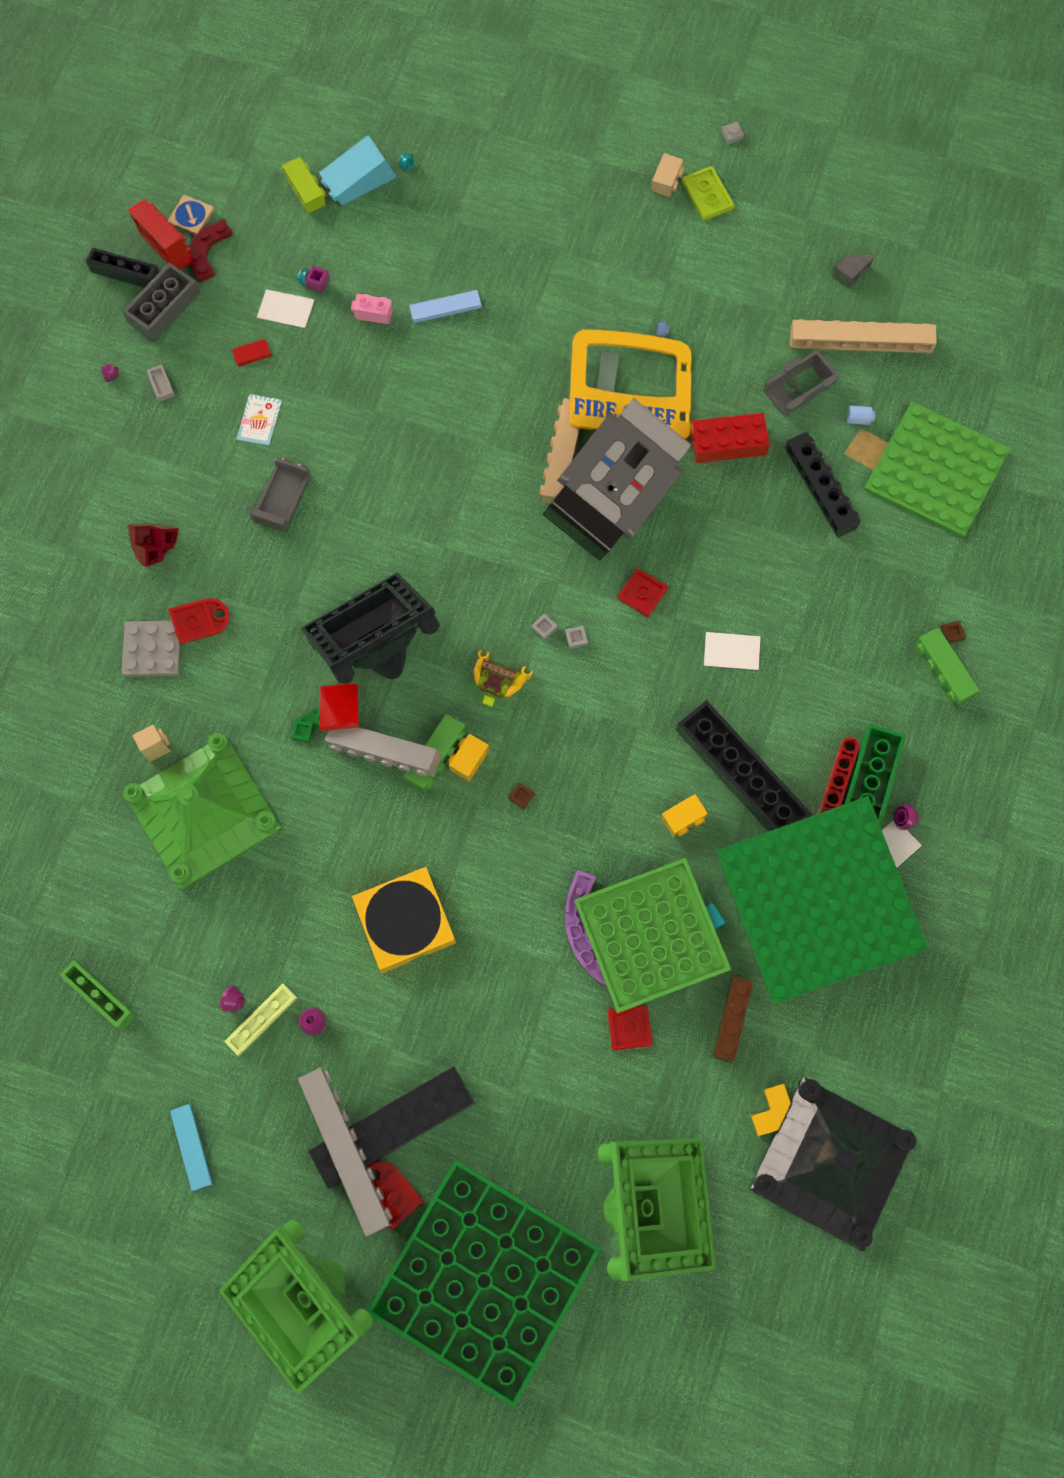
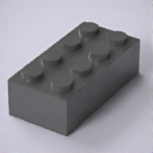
[122,263,200,341]

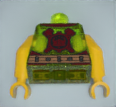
[473,650,533,707]

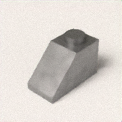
[833,254,874,289]

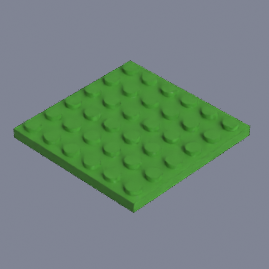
[864,401,1011,538]
[574,858,731,1014]

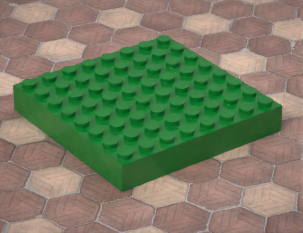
[716,796,928,1004]
[367,1159,601,1408]

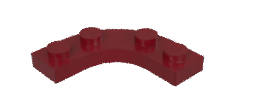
[189,219,233,283]

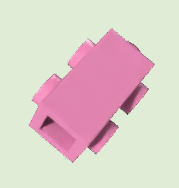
[351,294,393,324]

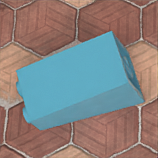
[319,135,397,205]

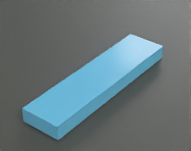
[170,1104,213,1191]

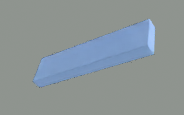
[409,290,482,323]

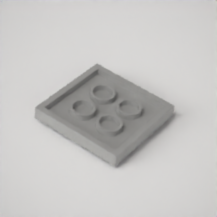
[121,621,181,677]

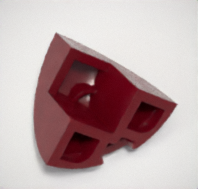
[128,524,179,567]

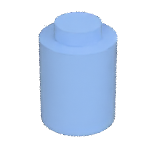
[847,405,875,425]

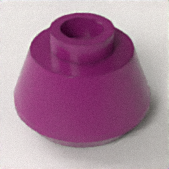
[893,804,919,830]
[220,985,246,1012]
[299,1007,326,1035]

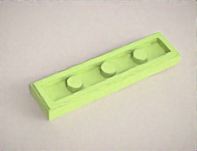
[224,984,297,1056]

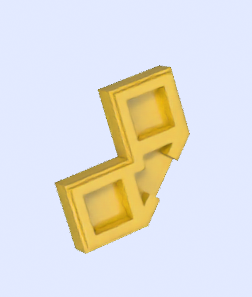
[751,1084,791,1136]

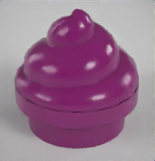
[101,363,119,382]

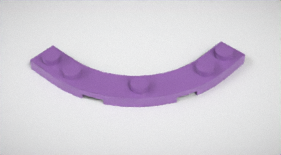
[565,870,607,987]

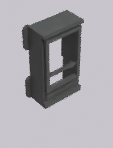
[763,350,840,417]

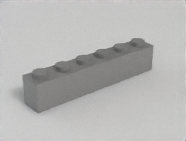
[325,727,442,777]

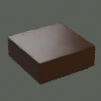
[941,621,966,643]
[508,782,535,810]

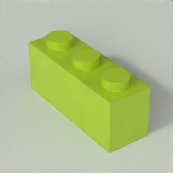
[282,157,326,213]

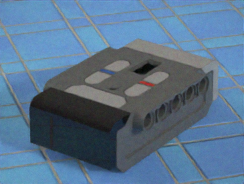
[542,398,691,561]

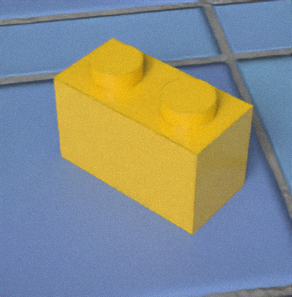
[448,734,490,782]
[661,794,708,837]

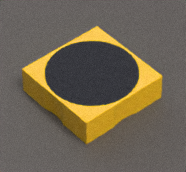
[352,867,456,973]

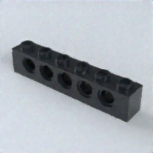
[785,432,860,538]

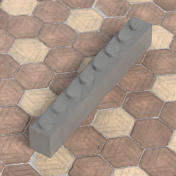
[298,1067,393,1237]

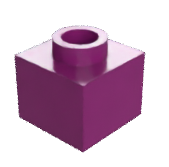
[305,266,330,293]

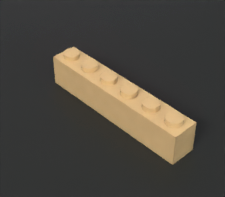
[539,398,581,504]

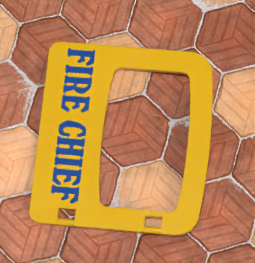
[569,330,692,439]

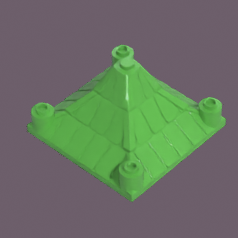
[123,733,282,891]
[598,1138,716,1281]
[219,1220,372,1395]

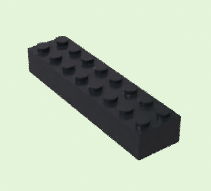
[676,700,812,832]
[308,1066,475,1189]

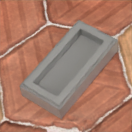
[146,364,175,402]

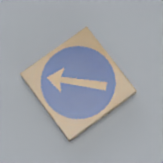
[168,195,215,236]

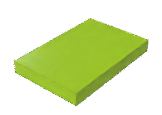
[681,166,735,221]

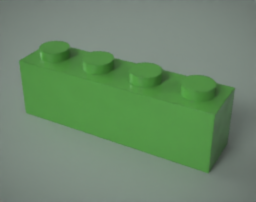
[915,628,980,707]
[404,714,467,793]
[60,960,137,1030]

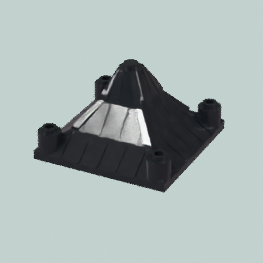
[301,572,440,684]
[749,1077,917,1252]

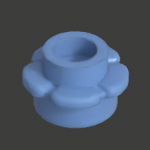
[656,321,669,338]

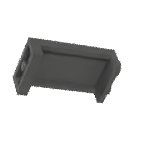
[249,458,311,532]

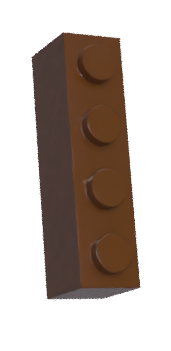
[712,976,753,1063]

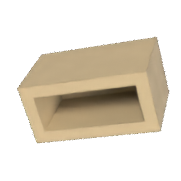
[651,153,685,197]
[132,725,171,762]

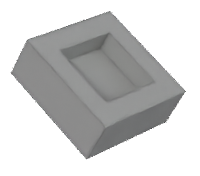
[721,121,744,144]
[531,613,558,641]
[565,626,588,649]

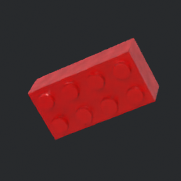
[128,198,193,270]
[690,413,770,463]

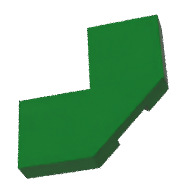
[290,706,320,743]

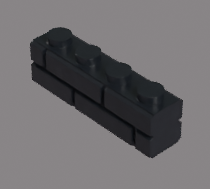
[86,247,160,287]

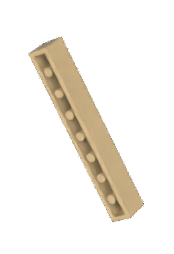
[790,319,937,353]

